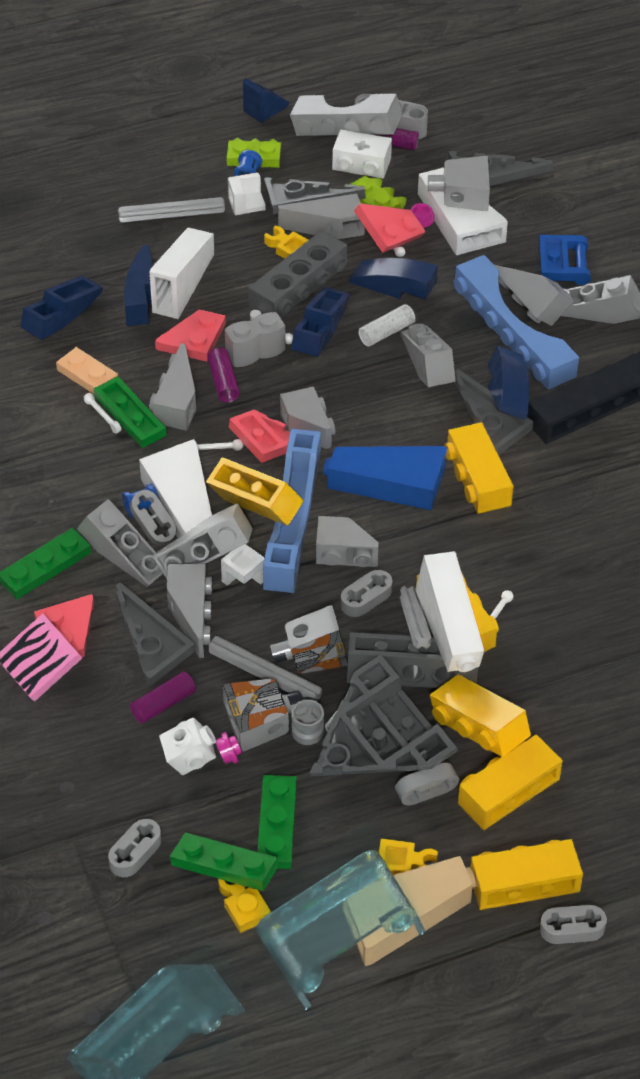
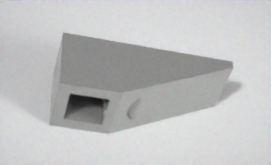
[278,194,365,239]
[494,265,574,326]
[561,275,640,324]
[400,324,456,387]
[149,343,196,431]
[77,499,163,587]
[153,503,253,579]
[167,564,212,658]

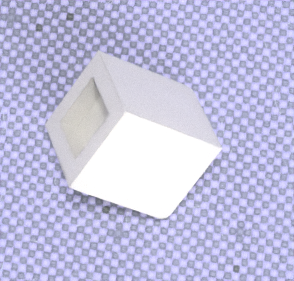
[228,173,265,215]
[221,544,265,585]

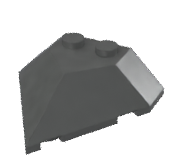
[309,654,458,777]

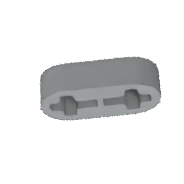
[130,490,176,545]
[341,570,393,617]
[395,763,459,805]
[108,819,161,877]
[539,905,607,944]

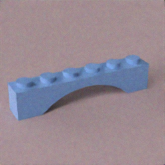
[454,255,579,390]
[263,429,321,593]

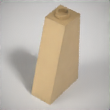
[342,856,476,966]

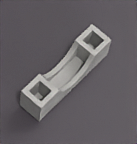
[290,94,402,136]

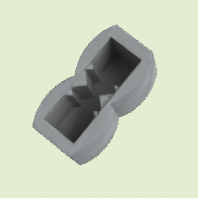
[225,312,285,367]

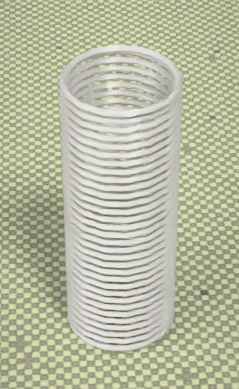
[359,304,415,347]

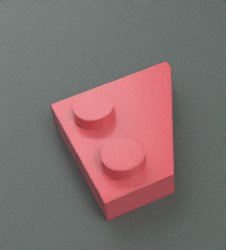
[354,204,426,253]
[155,309,226,362]
[229,410,290,463]
[34,594,94,657]

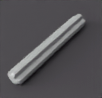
[118,197,225,223]
[399,586,431,649]
[208,636,322,702]

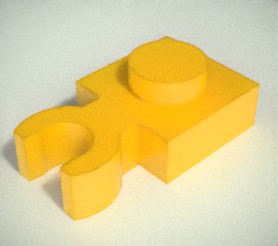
[264,226,308,259]
[376,839,438,877]
[218,879,271,933]

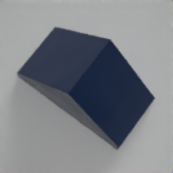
[243,78,290,123]

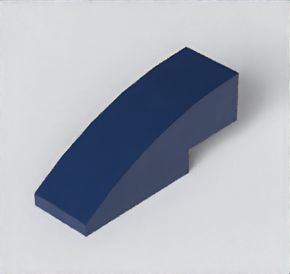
[124,245,152,326]
[349,258,438,299]
[21,275,103,340]
[291,287,350,357]
[487,345,529,420]

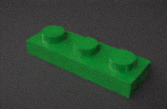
[93,376,167,448]
[0,528,91,600]
[257,775,297,869]
[170,832,278,891]

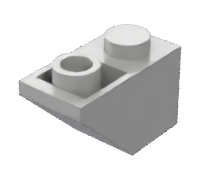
[280,387,335,449]
[316,516,379,567]

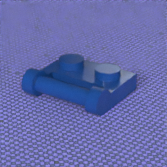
[538,235,591,285]

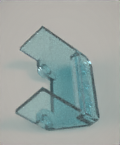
[256,850,425,1009]
[67,964,245,1079]

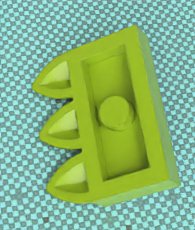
[227,137,281,168]
[351,175,407,209]

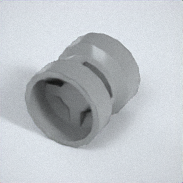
[292,700,324,745]

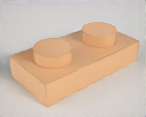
[56,347,118,394]

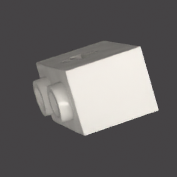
[332,129,392,179]

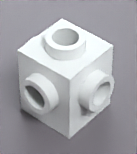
[159,717,216,775]

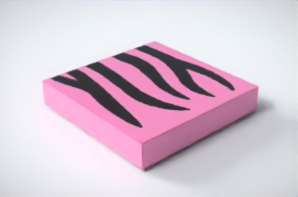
[0,613,82,702]

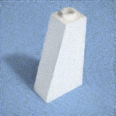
[418,168,508,255]
[149,228,214,319]
[139,439,212,538]
[416,551,484,672]

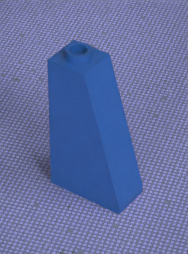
[323,446,447,510]

